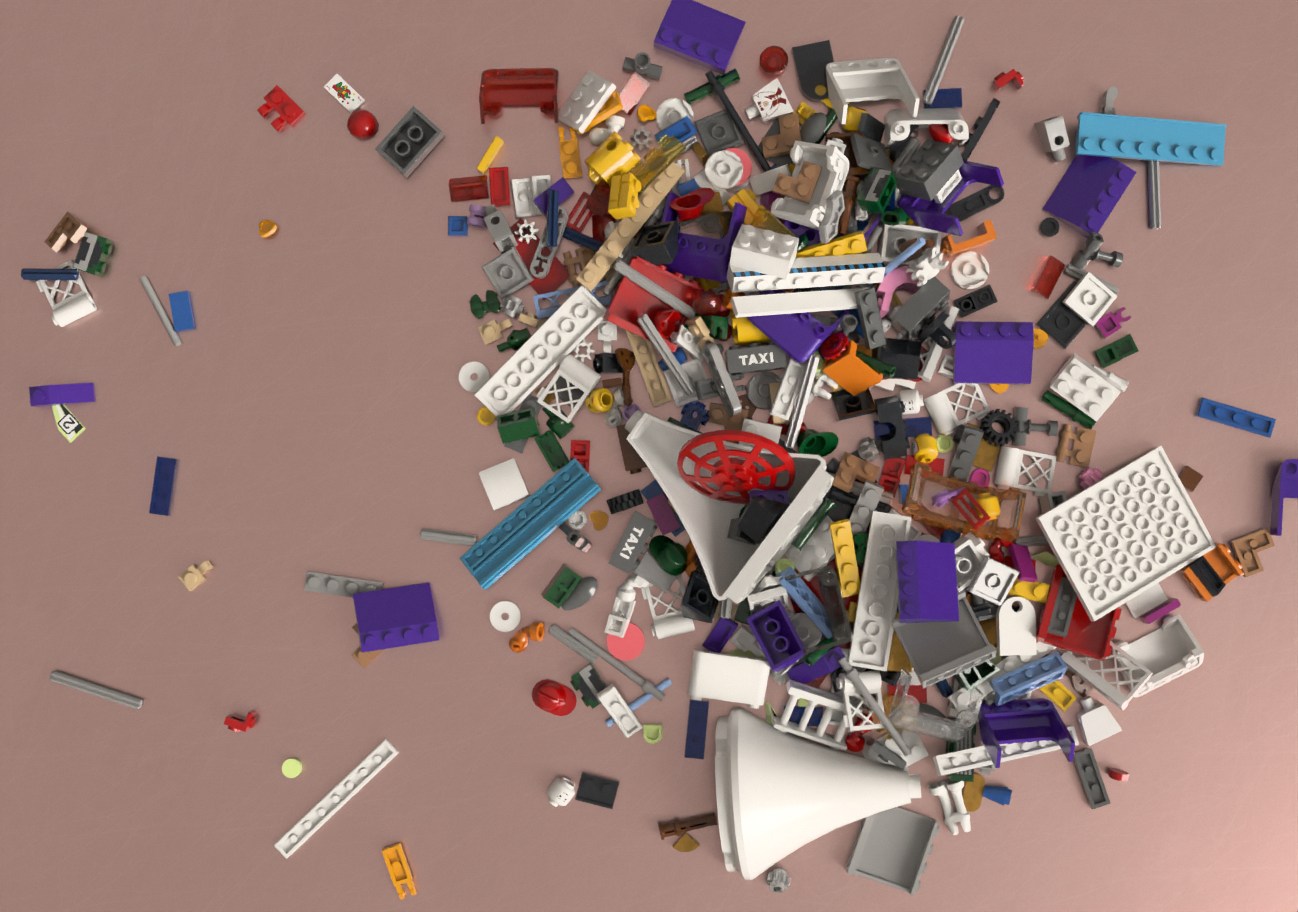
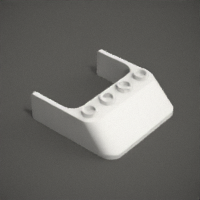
[826,58,919,124]

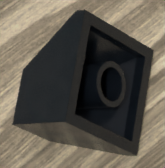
[630,221,679,265]

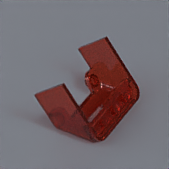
[479,68,559,124]

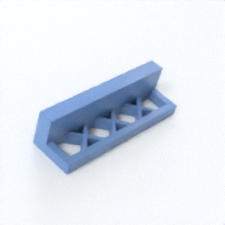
[533,280,612,319]
[775,566,839,639]
[989,651,1067,706]

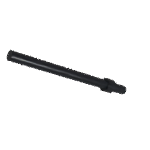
[705,71,772,172]

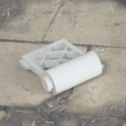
[36,259,97,327]
[536,354,601,423]
[923,383,990,436]
[994,446,1057,497]
[641,575,695,640]
[836,670,885,732]

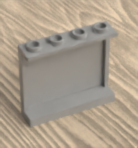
[892,590,996,688]
[845,806,939,896]

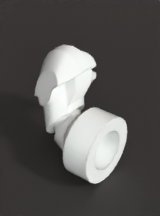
[589,115,625,145]
[605,387,625,427]
[616,574,651,601]

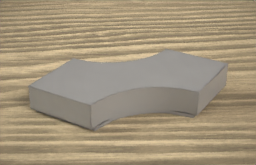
[818,190,845,244]

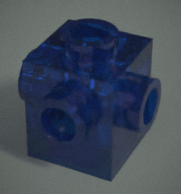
[680,400,710,431]

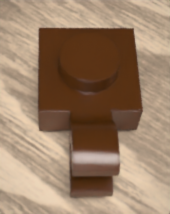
[897,238,935,263]

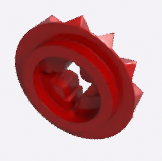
[820,332,849,360]

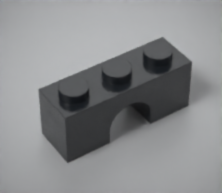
[874,396,910,459]

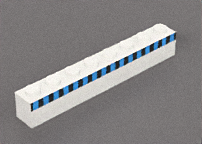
[727,253,886,293]

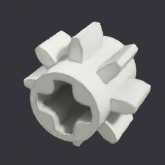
[515,219,539,244]
[572,339,595,363]

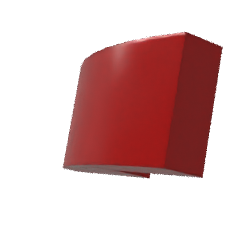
[570,440,590,473]
[878,457,906,498]

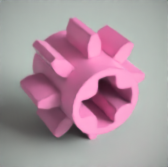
[1079,467,1103,489]

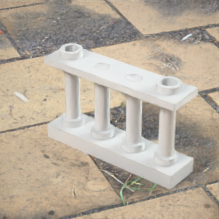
[772,679,863,751]

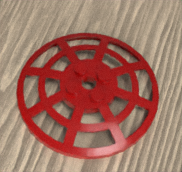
[677,430,796,504]

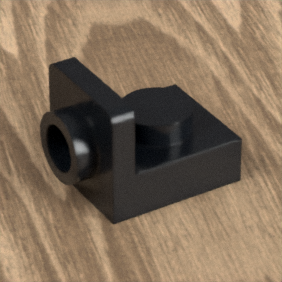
[593,353,623,374]

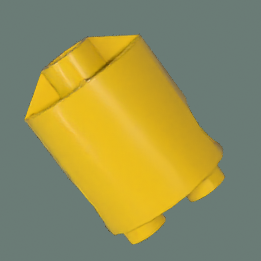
[584,131,641,189]
[730,309,772,346]

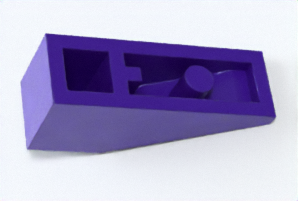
[29,383,95,407]
[786,644,845,684]

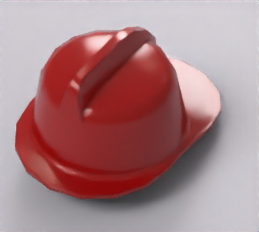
[670,188,715,222]
[532,679,577,716]

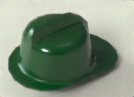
[797,429,839,457]
[649,535,687,576]

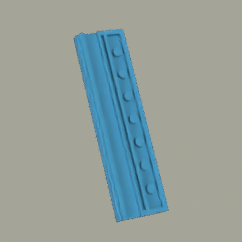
[1075,112,1227,166]
[459,458,601,590]

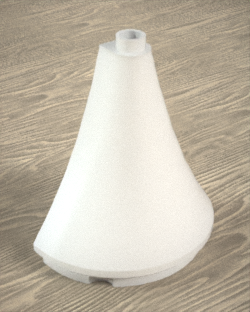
[625,410,834,604]
[715,707,921,880]

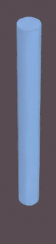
[867,238,926,287]
[605,678,672,727]

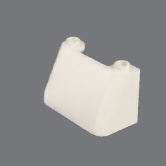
[884,108,969,149]
[770,140,849,230]
[1111,614,1204,697]
[687,648,770,709]

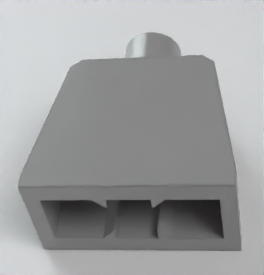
[1035,116,1070,162]
[484,205,518,253]

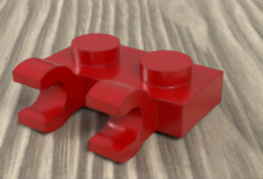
[257,85,305,132]

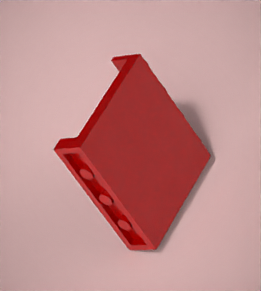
[603,255,704,353]
[1036,564,1122,661]

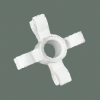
[905,247,949,287]

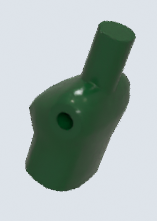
[881,207,909,226]
[497,328,531,352]
[542,407,575,440]

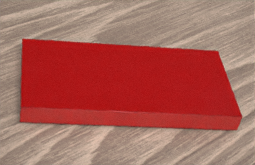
[493,218,570,300]

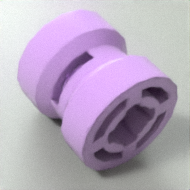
[467,204,486,227]
[623,403,642,422]

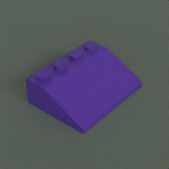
[654,0,746,75]
[1042,154,1137,239]
[952,321,1034,384]
[895,541,959,623]
[353,582,439,652]

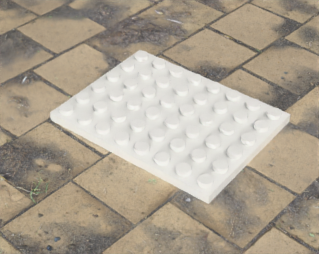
[1035,446,1216,622]

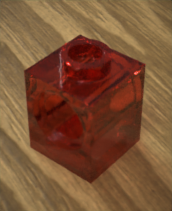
[586,183,611,217]

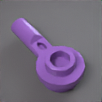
[931,487,964,508]

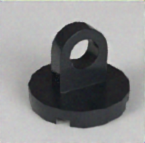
[918,311,956,349]

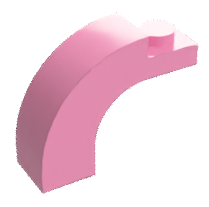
[875,266,923,319]

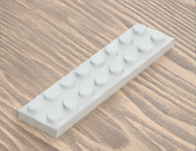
[475,285,607,416]
[848,511,912,671]

